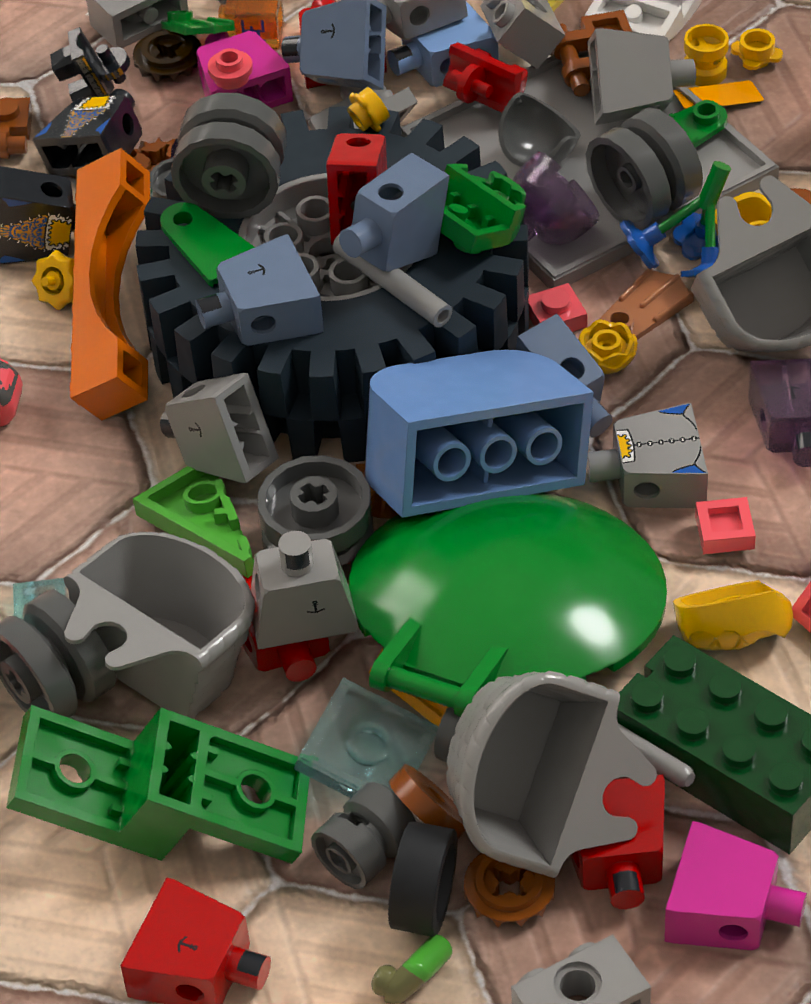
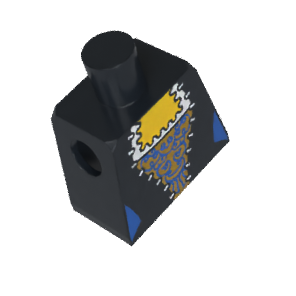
[32,89,142,176]
[0,166,76,264]

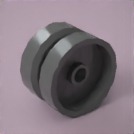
[171,93,287,219]
[586,108,703,230]
[258,455,374,580]
[0,589,117,718]

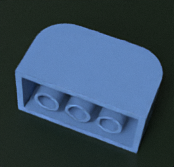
[365,350,594,518]

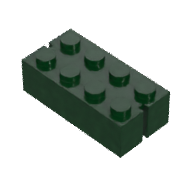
[617,635,811,855]

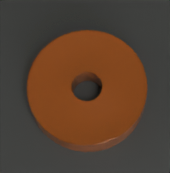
[389,764,466,839]

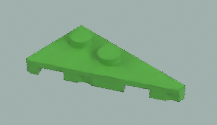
[133,466,254,578]

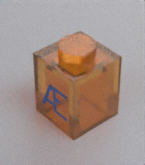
[218,0,284,50]

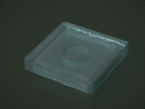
[293,677,439,798]

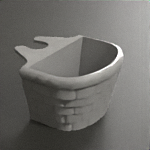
[691,175,811,353]
[64,532,255,719]
[446,671,657,878]

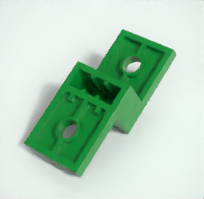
[6,705,311,864]

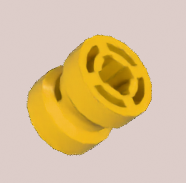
[684,24,729,86]

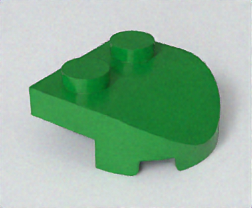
[441,164,527,254]

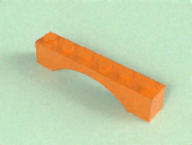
[70,148,150,421]

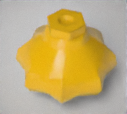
[31,250,74,311]

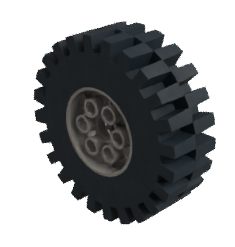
[135,106,529,463]

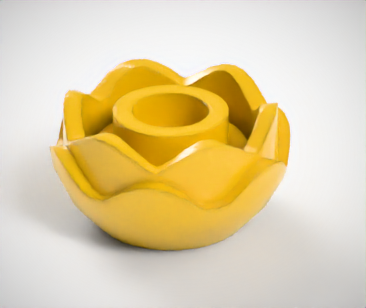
[579,319,637,374]

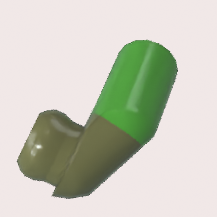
[371,934,452,1004]

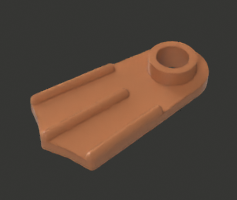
[599,268,694,340]

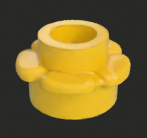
[347,87,390,132]

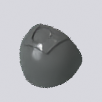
[498,92,581,168]

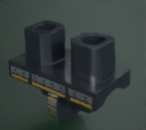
[50,27,130,102]

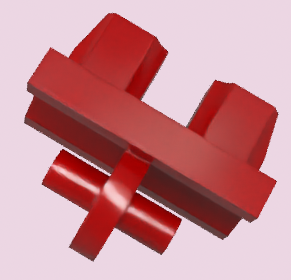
[443,42,528,113]

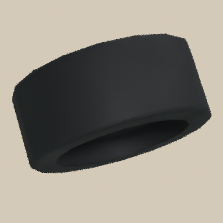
[388,822,458,937]

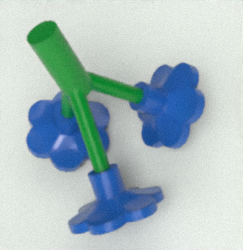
[619,161,731,278]

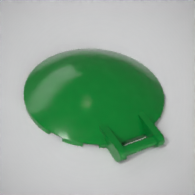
[349,492,667,717]

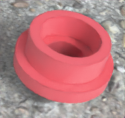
[208,48,253,90]

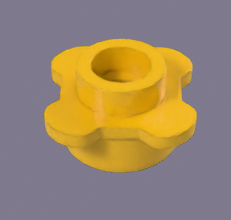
[731,28,783,70]

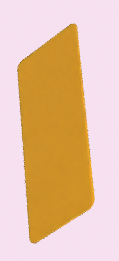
[673,80,764,109]

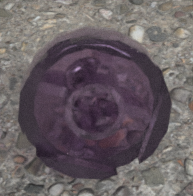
[512,151,600,246]

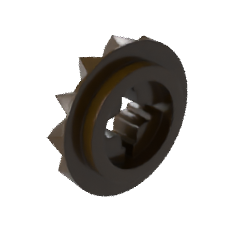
[133,30,202,82]

